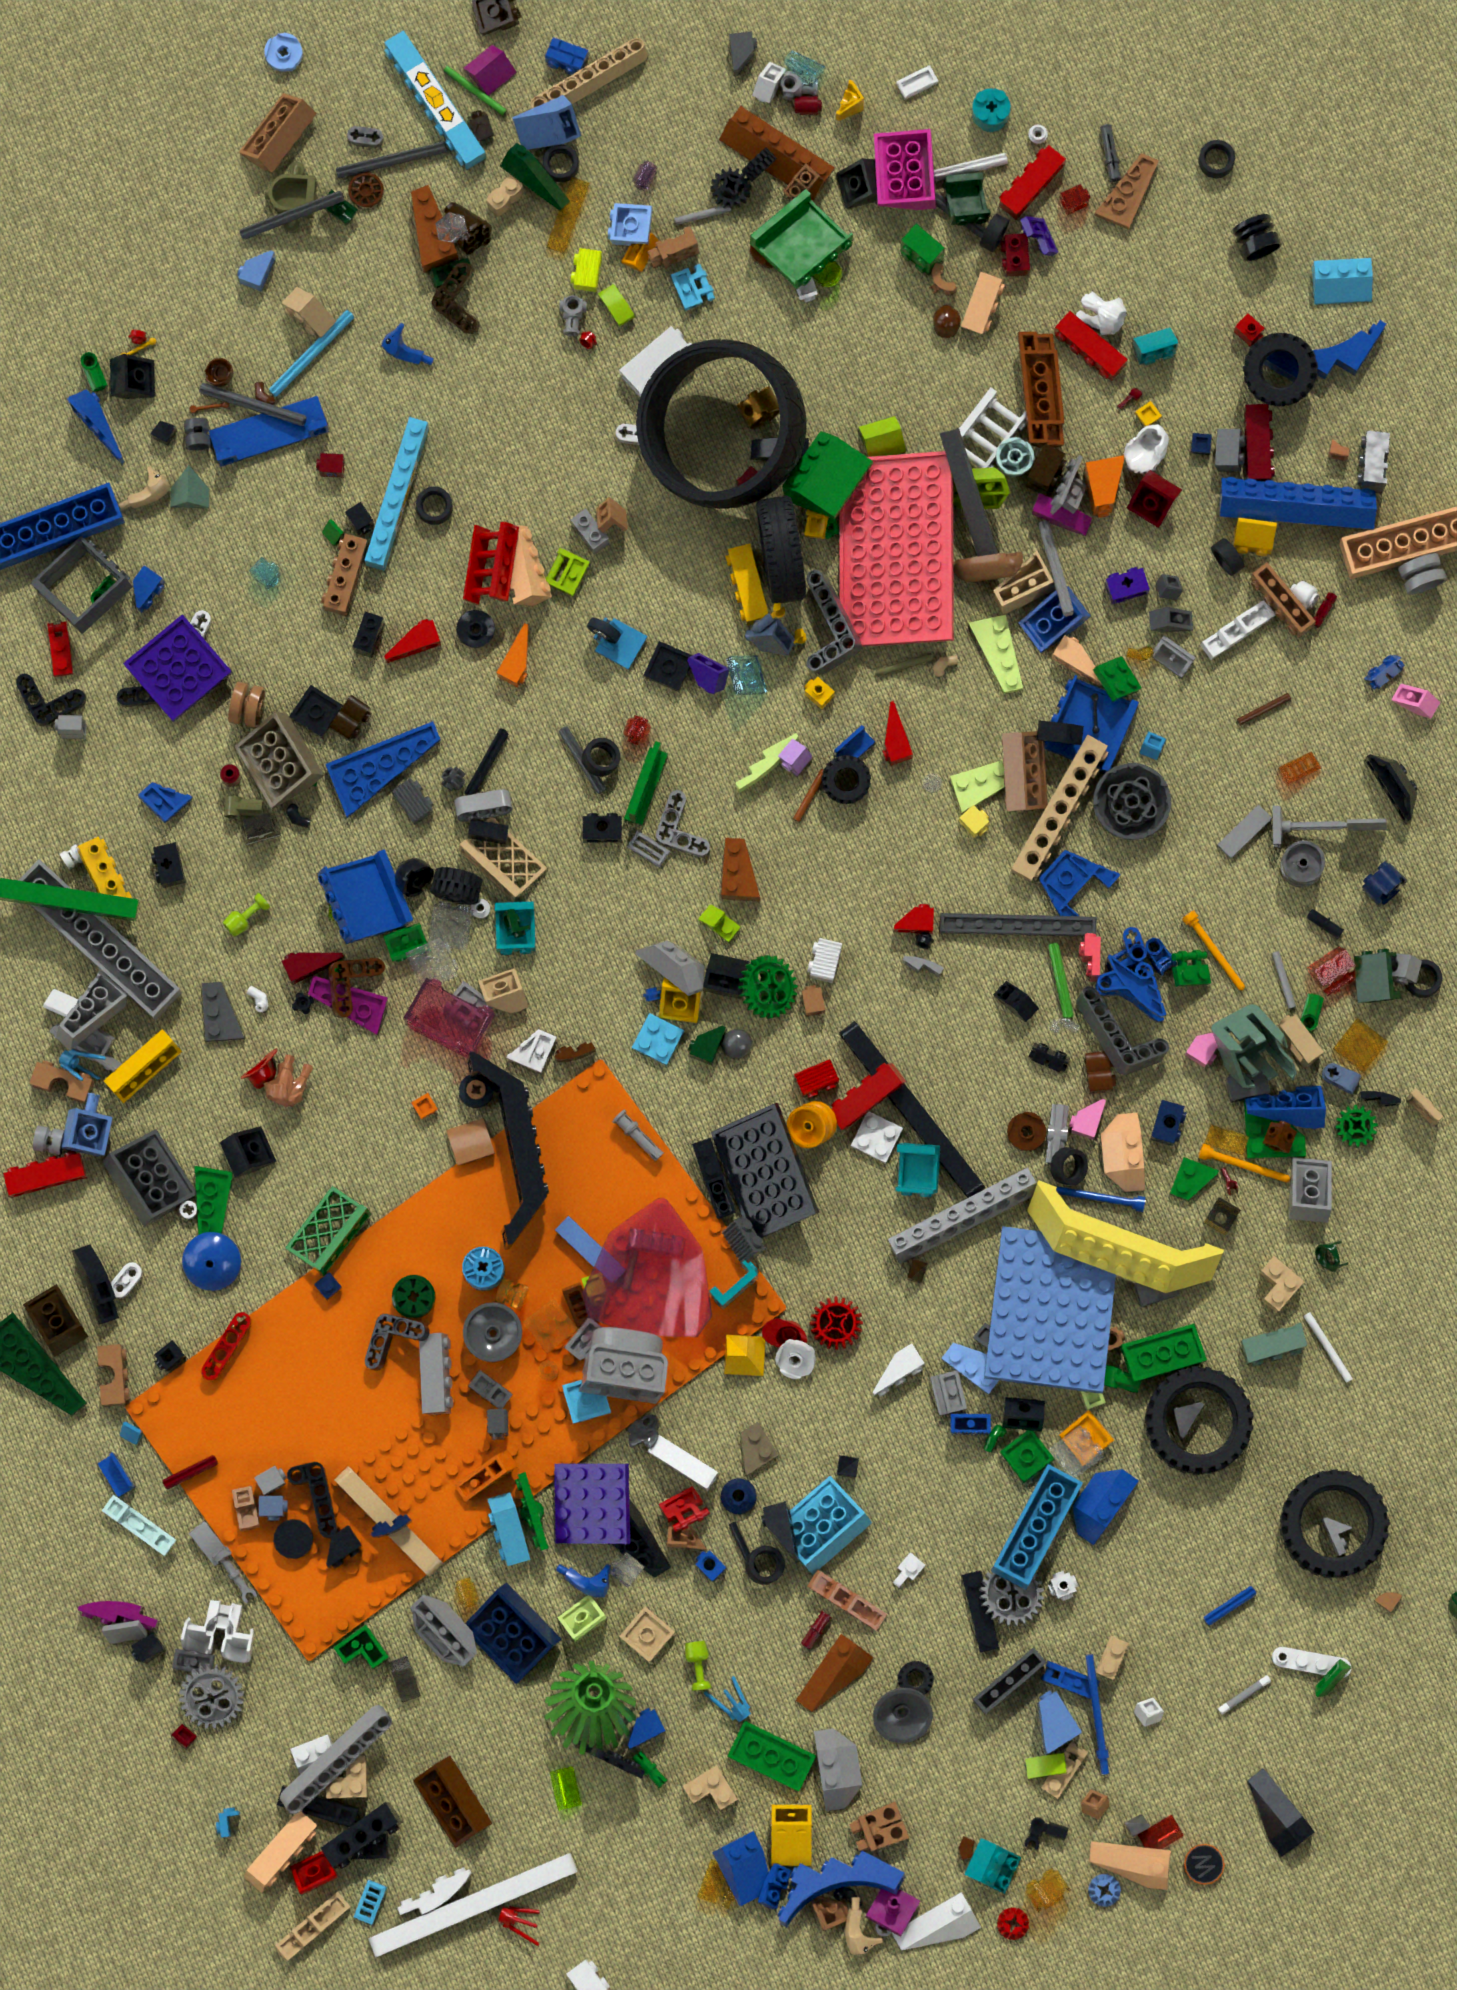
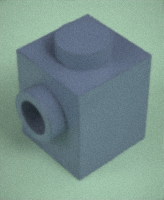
[259,1496,288,1521]

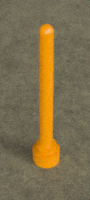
[1182,910,1245,991]
[1198,1143,1290,1183]

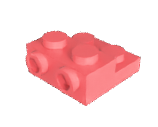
[1079,933,1101,982]

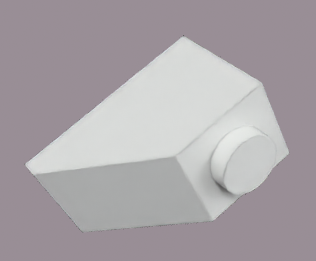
[752,62,787,103]

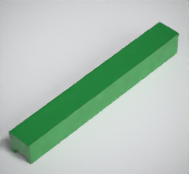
[0,878,140,922]

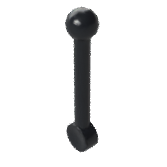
[1091,693,1100,734]

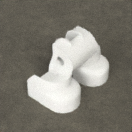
[181,1600,255,1663]

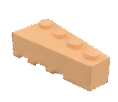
[244,1811,317,1893]

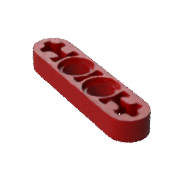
[201,1312,251,1381]

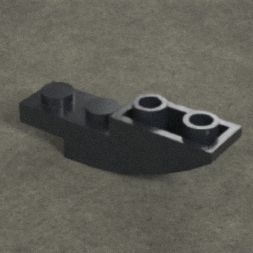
[692,1137,736,1219]
[72,1245,119,1325]

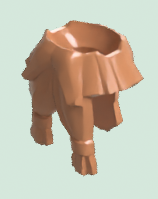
[263,1054,313,1107]

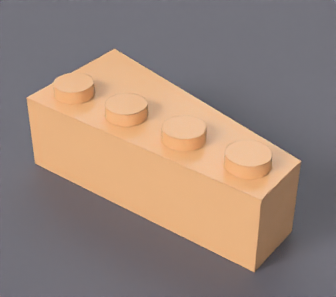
[510,525,552,606]

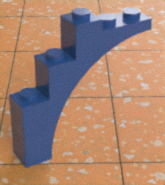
[778,1851,905,1928]

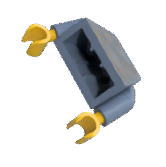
[745,603,806,655]

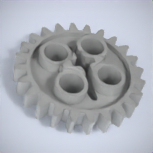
[979,1567,1044,1627]
[179,1664,244,1729]

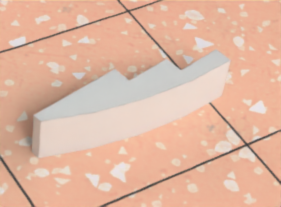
[1200,600,1276,660]

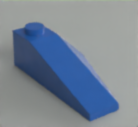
[1245,1086,1326,1129]

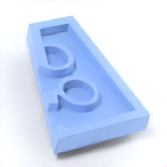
[941,1343,999,1395]

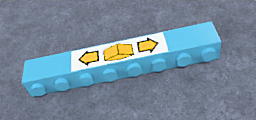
[384,30,486,170]
[365,417,429,571]

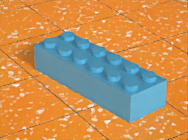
[991,1464,1083,1590]

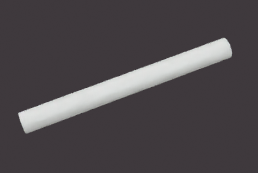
[1304,1312,1353,1383]

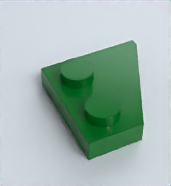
[1170,1157,1219,1201]

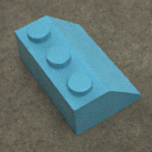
[1312,258,1373,305]

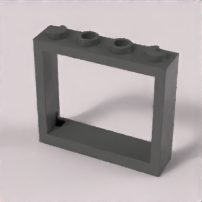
[31,536,133,634]

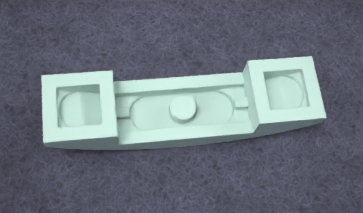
[102,1495,177,1556]

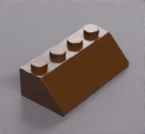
[413,1756,493,1848]

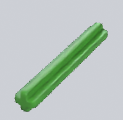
[1048,943,1074,1019]

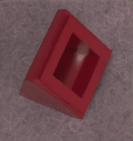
[171,1724,197,1750]

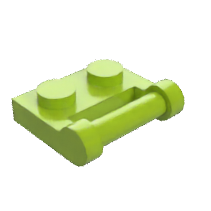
[545,548,590,597]

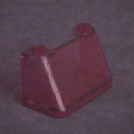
[404,977,495,1058]

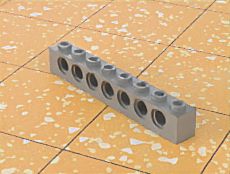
[888,1168,1037,1264]

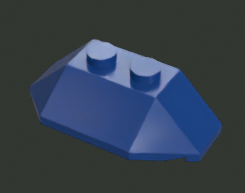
[1073,1469,1139,1546]

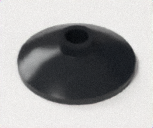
[456,610,495,648]

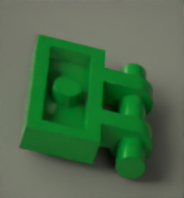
[1171,950,1211,987]

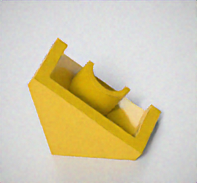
[835,80,864,121]

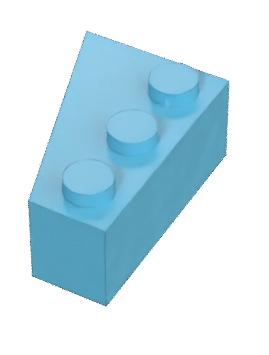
[487,1492,531,1566]

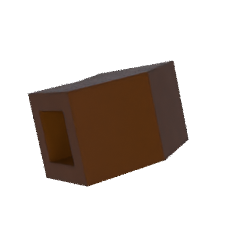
[958,1836,975,1860]

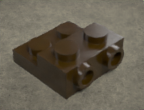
[471,0,521,36]

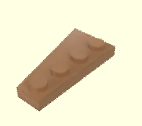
[1094,153,1159,230]

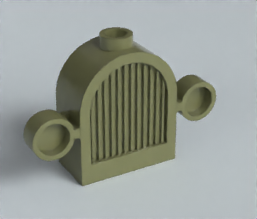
[265,162,317,233]

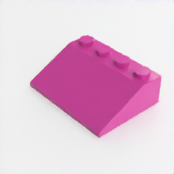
[874,129,936,210]

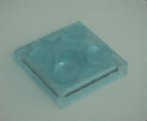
[726,655,767,695]

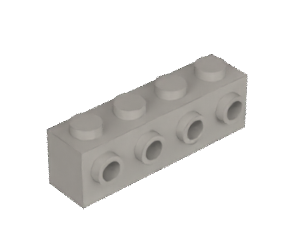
[419,1333,453,1415]

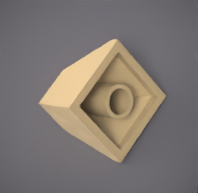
[478,968,529,1014]

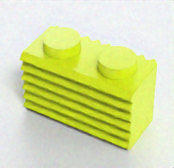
[570,248,602,292]

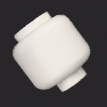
[1290,581,1319,609]

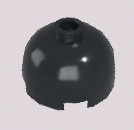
[395,858,434,897]

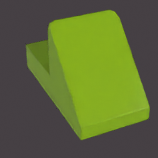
[698,904,741,943]

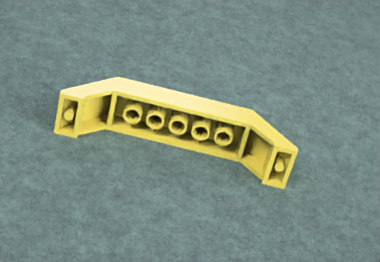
[1027,1180,1224,1293]

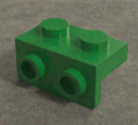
[383,923,429,962]

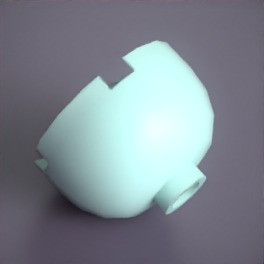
[995,437,1034,477]

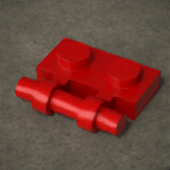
[658,1486,710,1533]

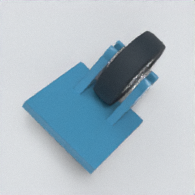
[587,617,647,670]

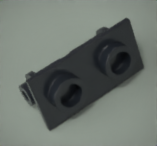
[1028,1043,1070,1073]

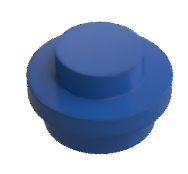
[642,987,661,1002]

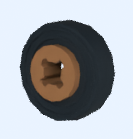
[459,1075,494,1108]

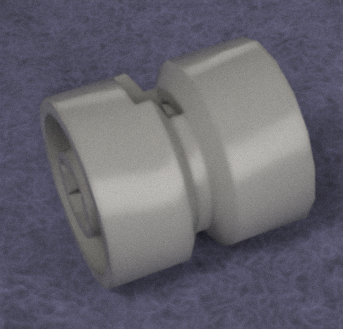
[33,1125,64,1155]

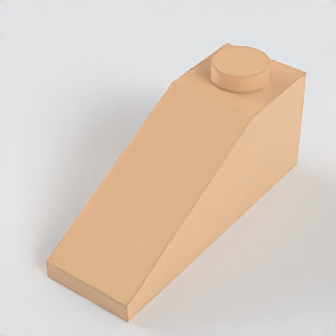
[1052,635,1102,688]

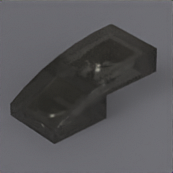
[389,1656,421,1703]

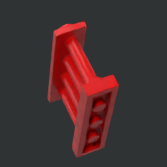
[463,522,519,604]

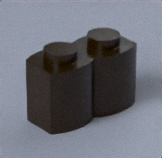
[330,695,372,741]

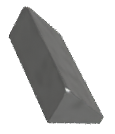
[172,1649,215,1672]

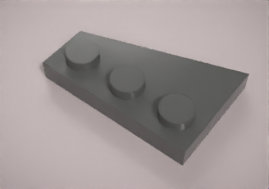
[202,982,245,1042]

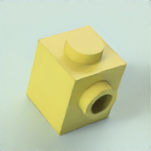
[959,805,989,838]

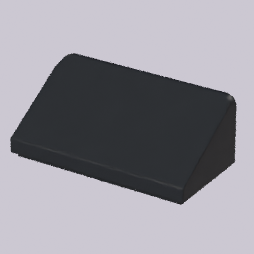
[468,819,509,844]

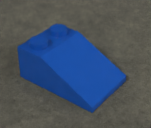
[1018,586,1091,653]
[712,1831,769,1906]

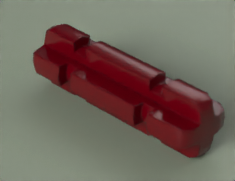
[1313,592,1337,628]

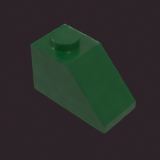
[688,1025,726,1066]

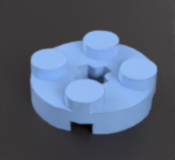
[264,33,303,72]

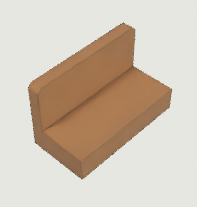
[596,497,628,533]

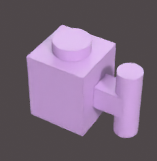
[778,738,812,776]

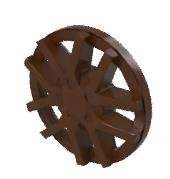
[348,172,384,208]

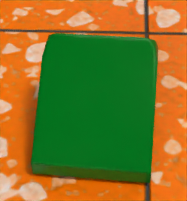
[322,519,344,546]

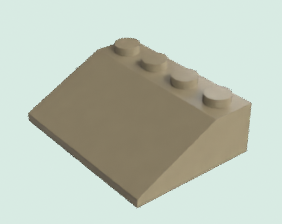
[234,712,324,809]

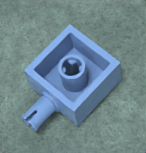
[61,1093,113,1157]

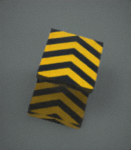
[1204,1197,1241,1236]

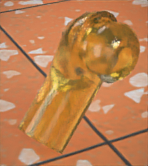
[1126,646,1154,661]

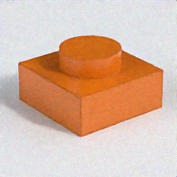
[411,1093,438,1120]

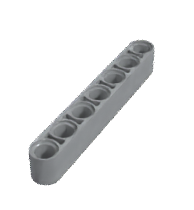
[280,1705,392,1814]

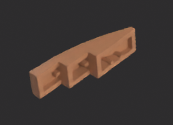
[807,1570,887,1631]

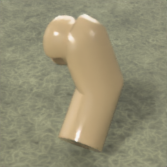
[933,655,958,677]

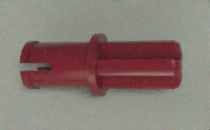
[801,1611,832,1649]

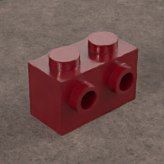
[1001,233,1030,277]

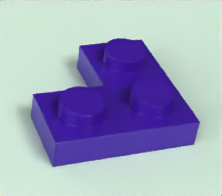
[1020,216,1059,256]

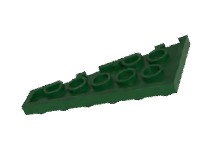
[0,1312,87,1416]

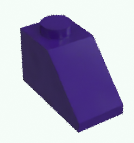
[687,653,730,694]

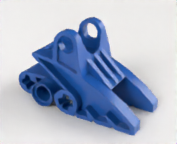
[1095,927,1166,1023]

